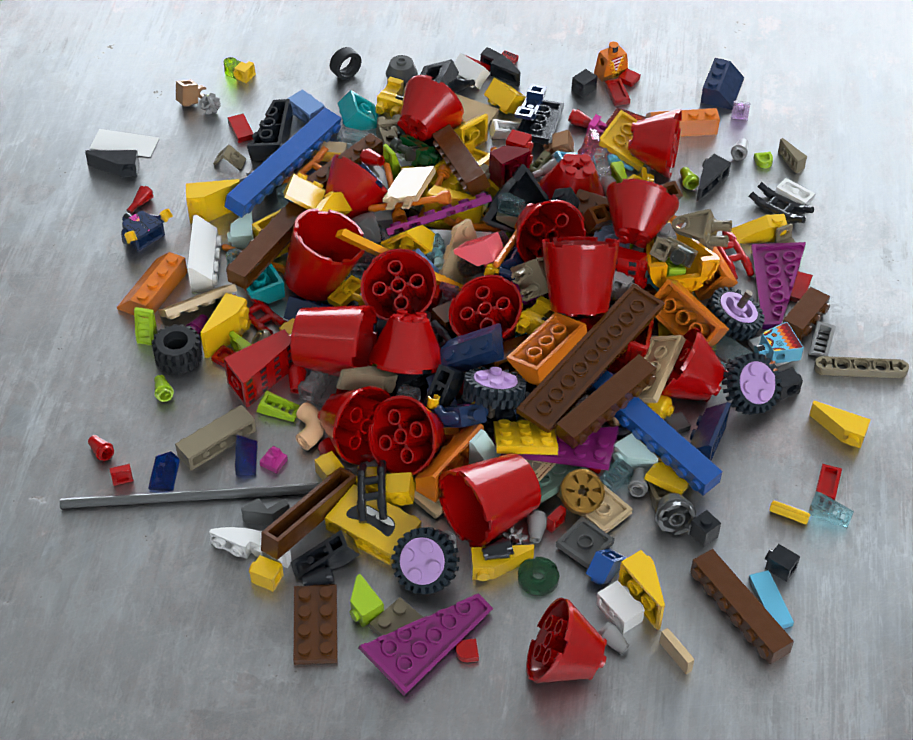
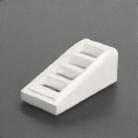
[489,119,520,139]

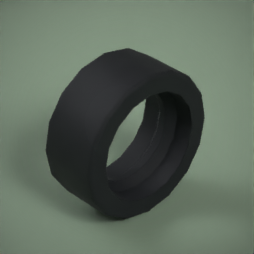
[329,47,362,80]

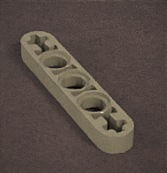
[814,356,909,378]

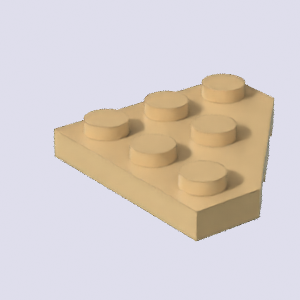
[439,219,484,294]

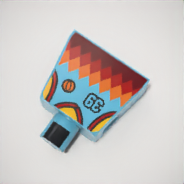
[754,322,804,364]

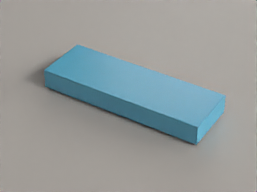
[748,570,794,629]

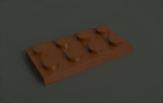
[293,584,338,665]

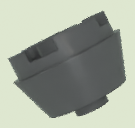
[386,55,418,87]
[655,493,696,535]

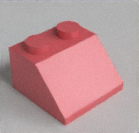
[453,232,504,267]

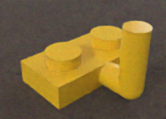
[327,275,365,306]

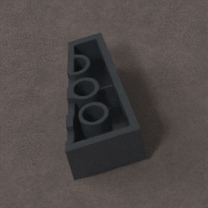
[247,99,294,161]

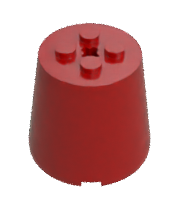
[284,208,365,301]
[542,236,620,316]
[290,305,378,377]
[438,453,541,547]

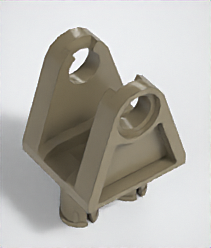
[672,209,732,251]
[510,257,548,301]

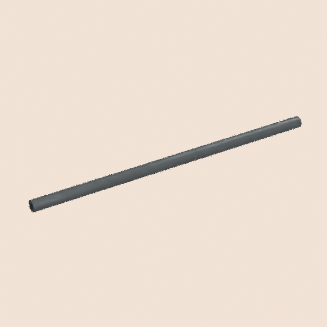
[60,483,320,509]

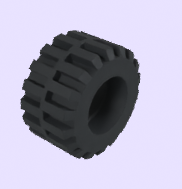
[152,324,202,375]

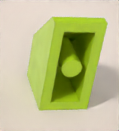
[349,574,384,627]

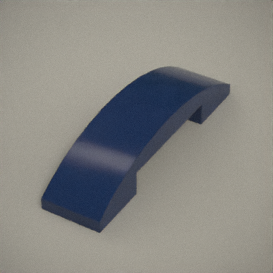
[514,84,547,120]

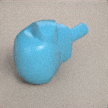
[605,154,634,171]

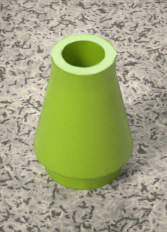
[680,167,699,190]
[154,375,174,402]

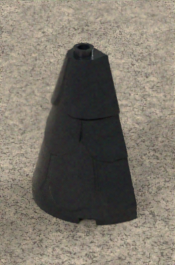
[480,164,550,234]

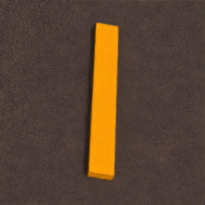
[335,229,463,294]

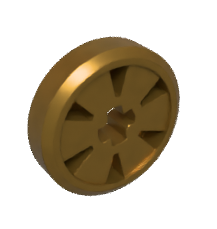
[559,469,605,515]

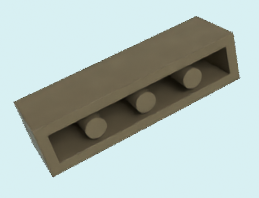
[175,405,257,470]

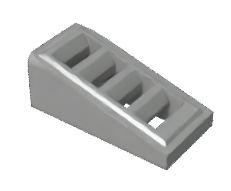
[808,321,836,357]

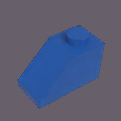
[586,548,626,585]

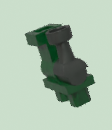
[389,134,441,167]

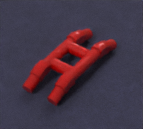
[716,231,755,280]
[234,289,288,335]

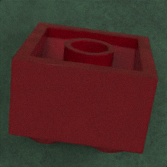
[489,145,531,189]

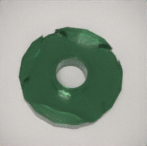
[517,557,560,596]

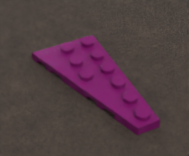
[386,192,492,237]
[751,242,806,330]
[492,426,619,471]
[358,593,493,696]

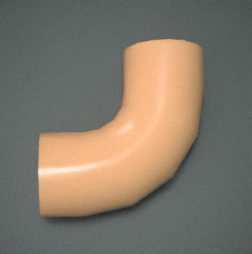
[296,402,324,451]

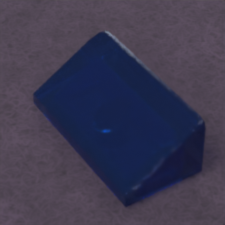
[235,435,258,475]
[148,451,180,491]

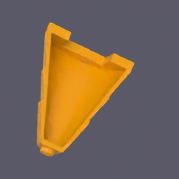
[646,221,720,292]

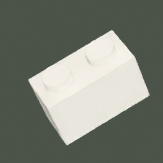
[454,53,490,90]
[596,580,645,634]

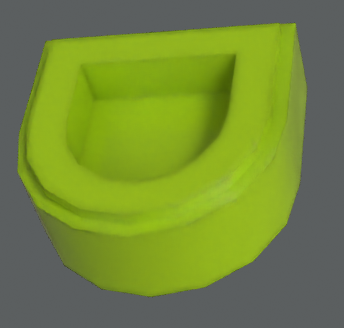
[753,152,773,168]

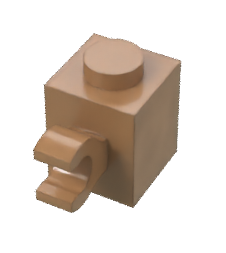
[176,79,206,106]
[543,130,574,155]

